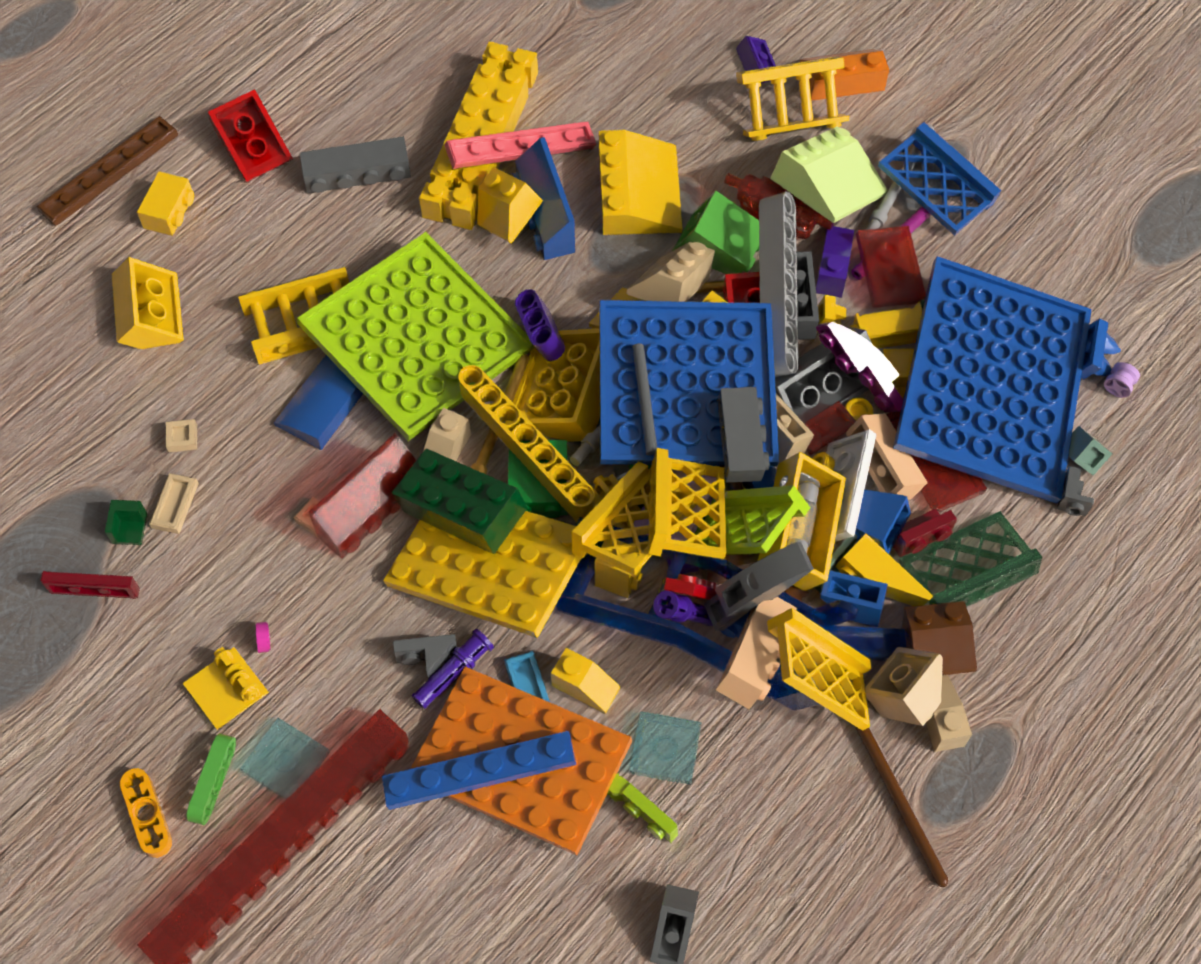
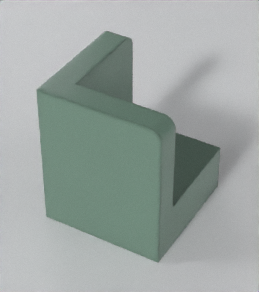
[1069,426,1113,476]

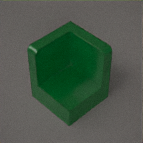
[105,500,148,545]

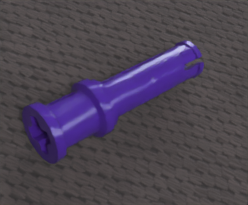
[653,591,713,626]
[411,629,494,709]

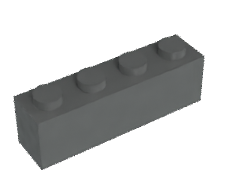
[300,136,411,194]

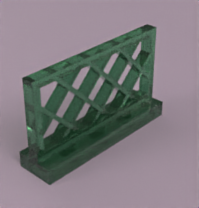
[899,511,1043,607]

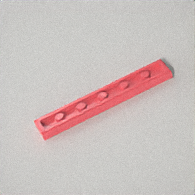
[445,121,596,169]

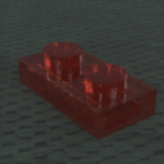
[804,401,856,456]

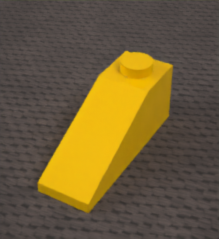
[835,534,933,606]

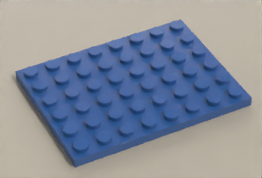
[893,256,1092,504]

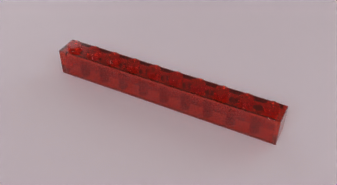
[137,709,409,964]

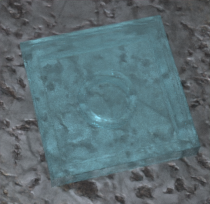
[629,711,702,785]
[240,718,330,804]

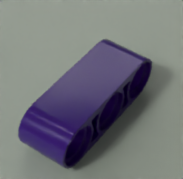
[515,289,565,361]

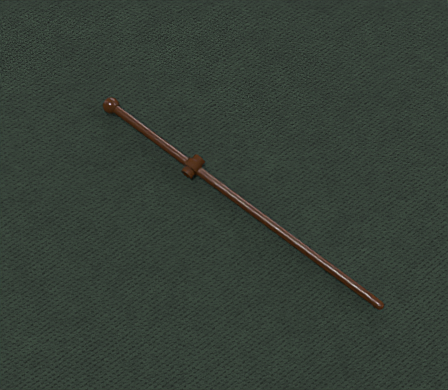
[719,466,949,887]

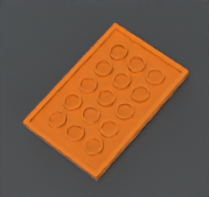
[410,667,632,856]

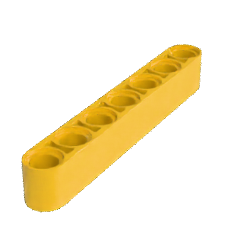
[458,365,595,520]

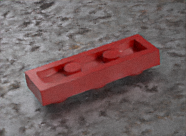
[664,574,717,600]

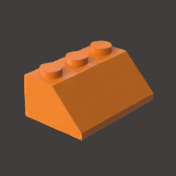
[800,49,889,101]

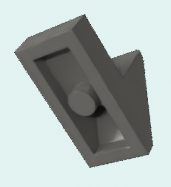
[393,634,457,679]

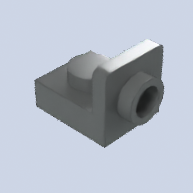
[1057,466,1094,516]

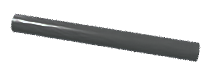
[632,343,657,456]

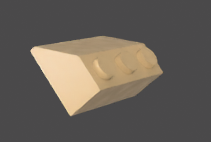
[627,242,715,302]

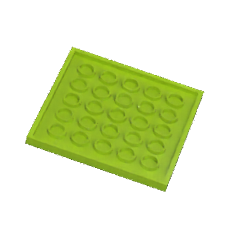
[297,232,534,441]

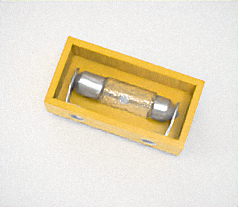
[758,452,846,591]

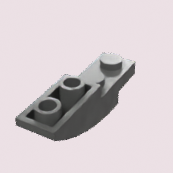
[704,542,814,631]

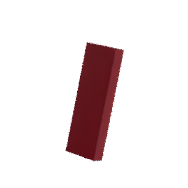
[40,571,140,599]

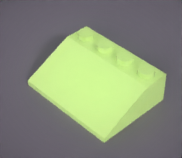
[770,127,888,223]

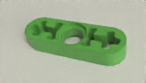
[187,733,236,825]

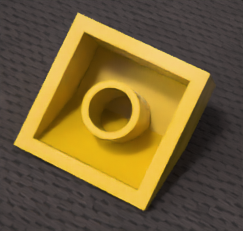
[477,167,543,244]

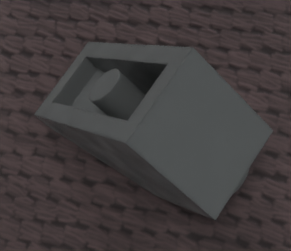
[650,884,699,964]

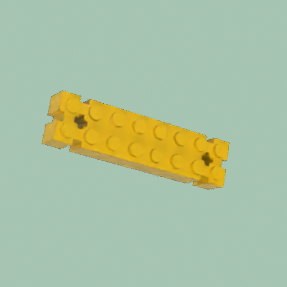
[419,41,538,230]

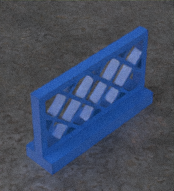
[878,122,1002,236]

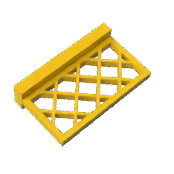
[648,448,726,559]
[571,462,697,575]
[767,608,871,731]

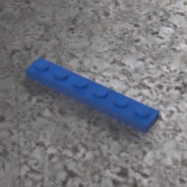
[382,731,577,810]

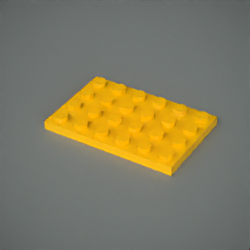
[383,511,581,638]

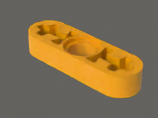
[120,768,172,858]

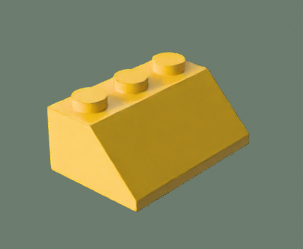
[112,257,184,349]

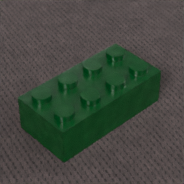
[392,448,528,554]

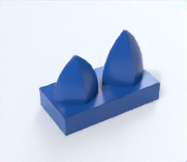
[1081,318,1121,380]

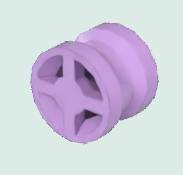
[1104,362,1140,398]

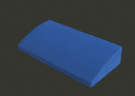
[274,355,363,450]

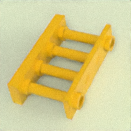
[736,56,850,141]
[238,267,349,365]

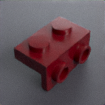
[893,509,957,558]

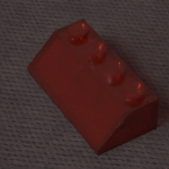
[309,433,416,559]

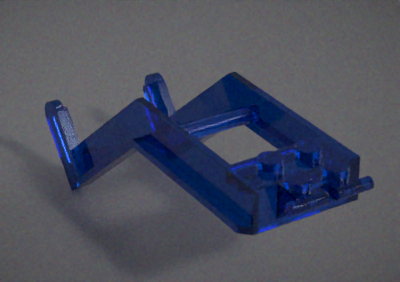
[556,517,859,711]

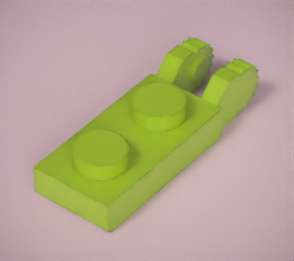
[607,773,678,843]

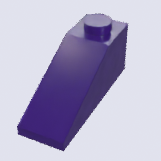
[816,225,854,298]

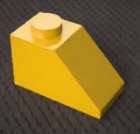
[551,648,620,714]

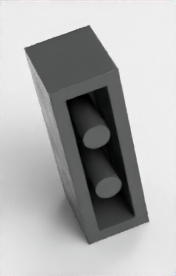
[796,252,819,339]
[717,387,769,483]

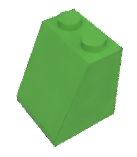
[672,191,759,274]

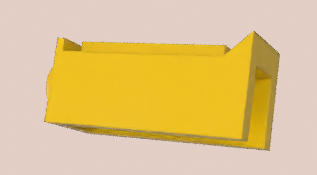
[850,301,922,349]

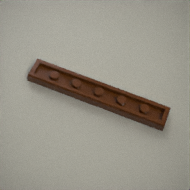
[36,116,178,227]

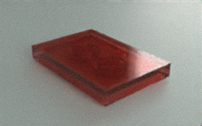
[855,226,926,308]

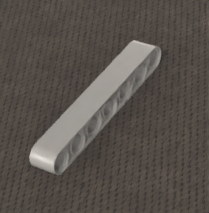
[759,192,798,377]

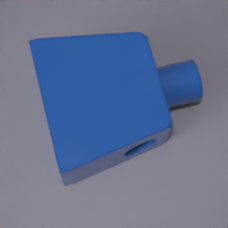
[855,489,911,554]

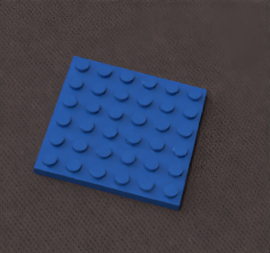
[599,300,779,467]

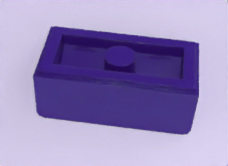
[736,36,776,84]

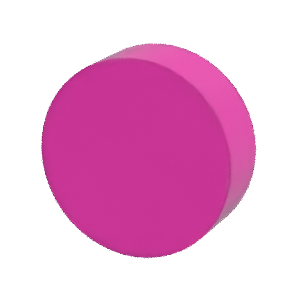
[256,621,271,653]

